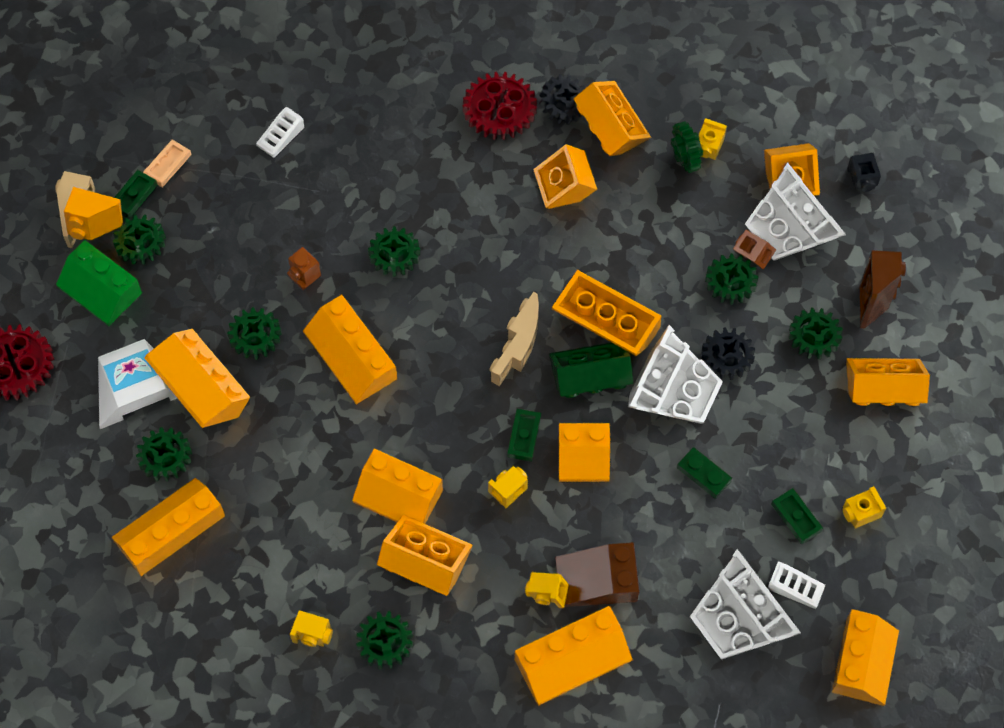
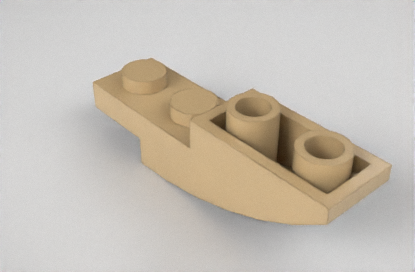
[490,292,539,386]

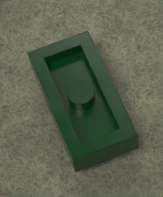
[114,169,158,219]
[507,409,541,462]
[677,447,732,499]
[771,488,823,545]

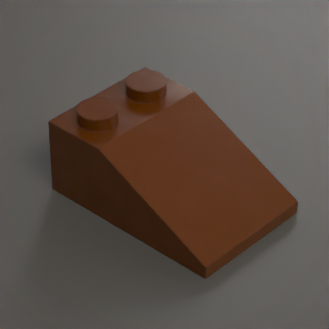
[555,542,639,607]

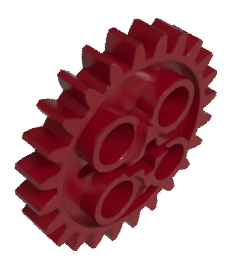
[463,72,537,140]
[0,324,55,401]

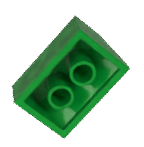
[56,240,142,326]

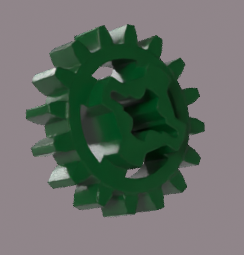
[671,121,703,173]
[112,214,166,265]
[368,226,420,277]
[705,253,758,305]
[227,307,282,359]
[789,307,843,360]
[136,427,192,482]
[356,611,413,669]

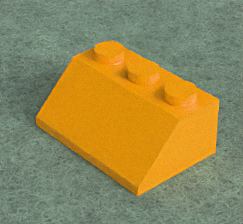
[574,81,651,156]
[846,358,930,406]
[352,448,443,524]
[377,515,472,596]
[832,609,899,706]

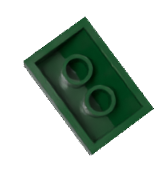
[549,343,634,398]

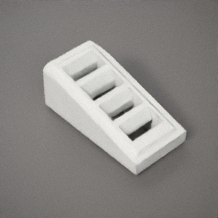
[256,107,304,158]
[767,561,825,609]

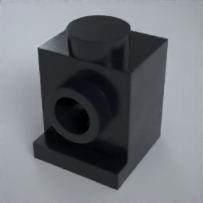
[847,153,881,192]

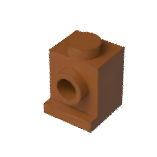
[733,230,776,270]
[287,247,321,290]

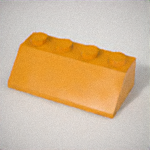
[552,270,662,356]
[303,295,397,405]
[145,329,250,428]
[111,478,225,576]
[515,606,632,706]

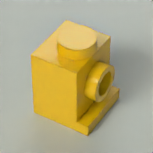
[699,118,727,160]
[488,466,528,508]
[843,486,886,529]
[525,572,569,608]
[290,610,333,647]

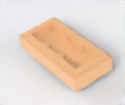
[143,140,191,188]

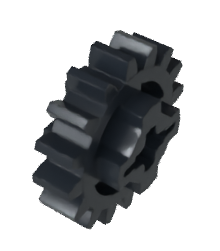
[539,74,585,125]
[701,327,755,380]

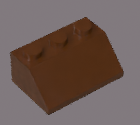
[859,250,906,328]

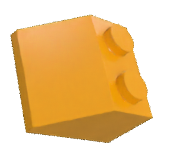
[764,143,820,196]
[533,144,597,209]
[64,187,123,240]
[558,423,610,482]

